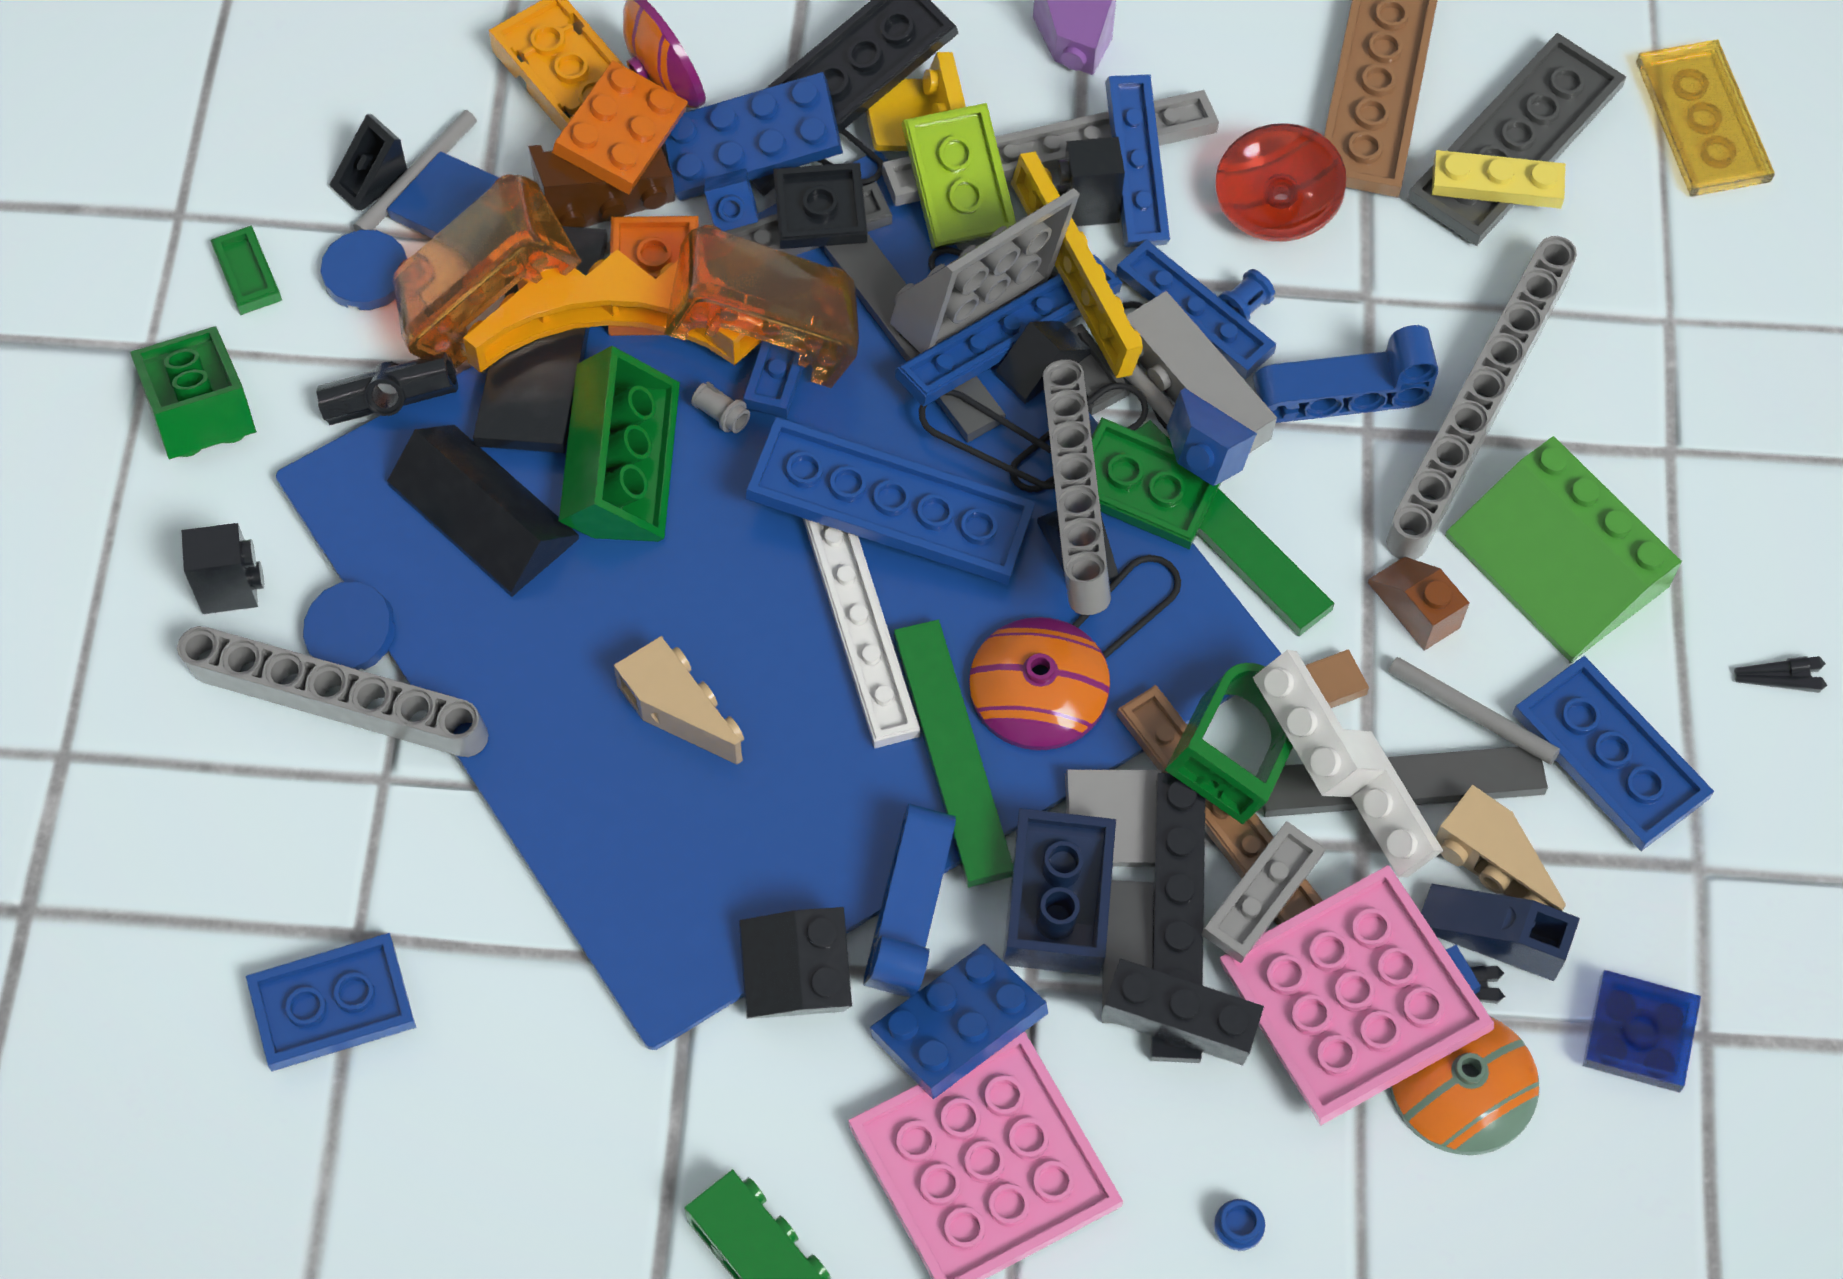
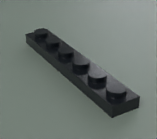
[1150,773,1205,1063]

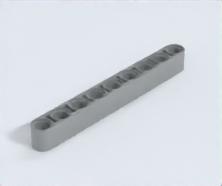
[1386,236,1577,560]

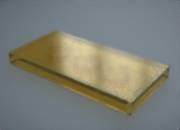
[1636,39,1775,197]

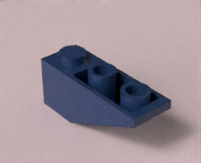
[1421,884,1580,981]

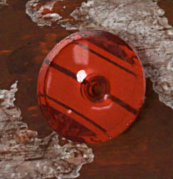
[1216,123,1346,242]

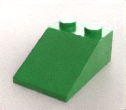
[130,326,256,459]

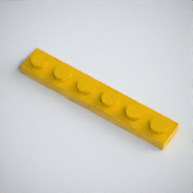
[1011,151,1143,378]

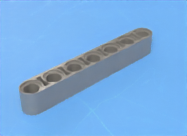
[1043,360,1111,615]
[177,626,489,757]

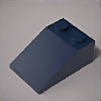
[1003,808,1116,976]

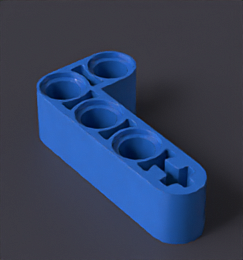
[1252,325,1438,423]
[863,804,956,998]

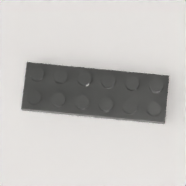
[1407,33,1627,246]

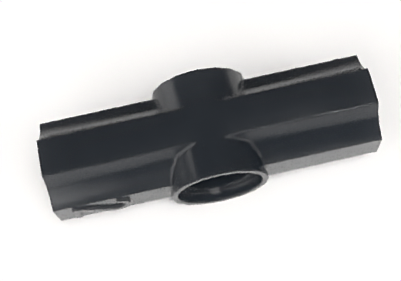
[316,352,458,425]

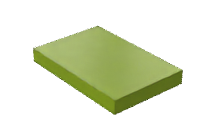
[901,103,1016,249]

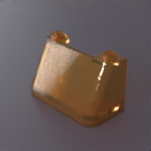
[393,174,581,369]
[664,225,859,388]

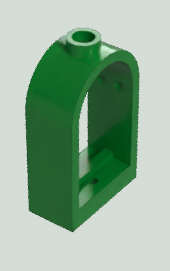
[1165,663,1293,824]

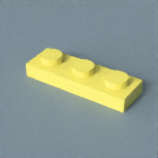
[1432,150,1566,209]

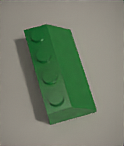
[559,346,680,542]

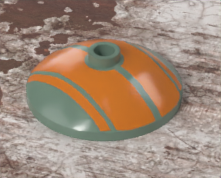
[1390,1017,1539,1155]

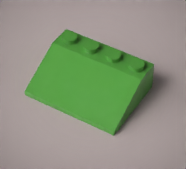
[1445,436,1682,663]

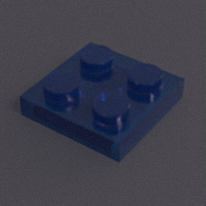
[1582,970,1701,1093]

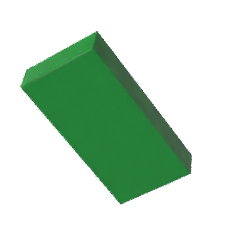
[210,225,282,315]

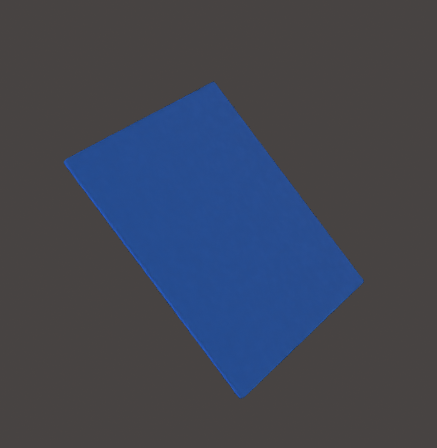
[276,151,1281,1050]

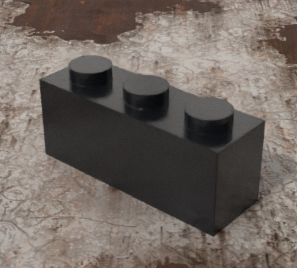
[1101,958,1264,1066]

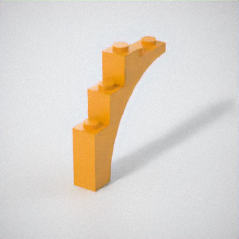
[463,246,765,373]

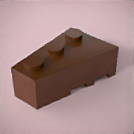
[528,145,675,228]

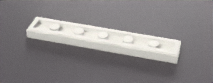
[803,518,920,749]

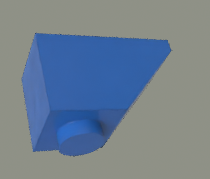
[1166,388,1257,486]

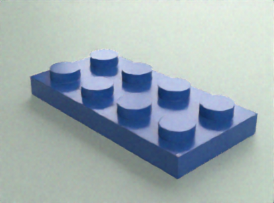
[665,72,843,201]
[1512,655,1714,852]

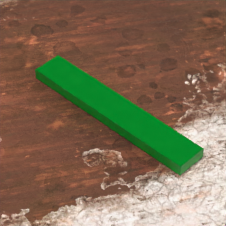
[1136,420,1335,636]
[894,619,1013,888]

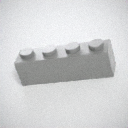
[1126,291,1277,453]

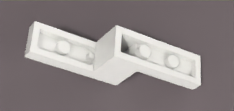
[1252,650,1443,877]

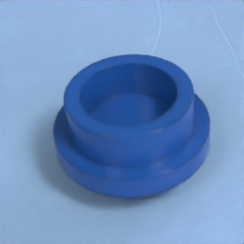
[1214,1199,1265,1251]

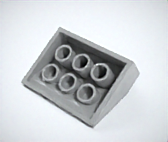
[890,188,1080,353]

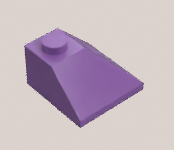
[1033,0,1117,75]

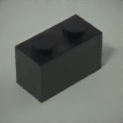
[1056,137,1125,227]
[181,523,264,614]

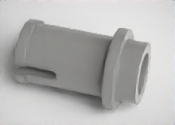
[691,382,750,433]

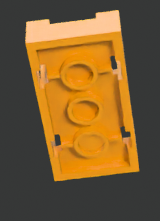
[489,0,624,132]

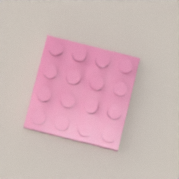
[1219,865,1494,1126]
[848,1031,1123,1279]

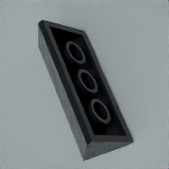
[387,425,579,597]

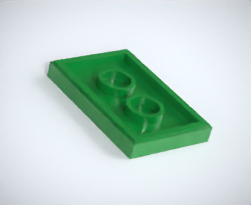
[1092,417,1222,550]

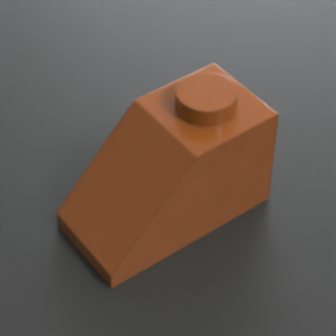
[1368,557,1470,651]

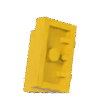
[866,52,966,151]

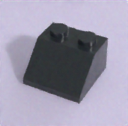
[739,907,852,1019]

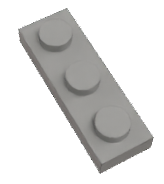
[1201,821,1326,963]

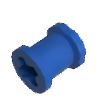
[1218,269,1275,321]

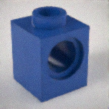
[704,168,758,233]

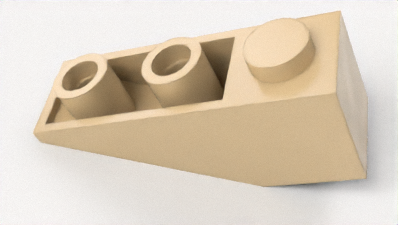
[614,636,744,765]
[1436,785,1566,911]

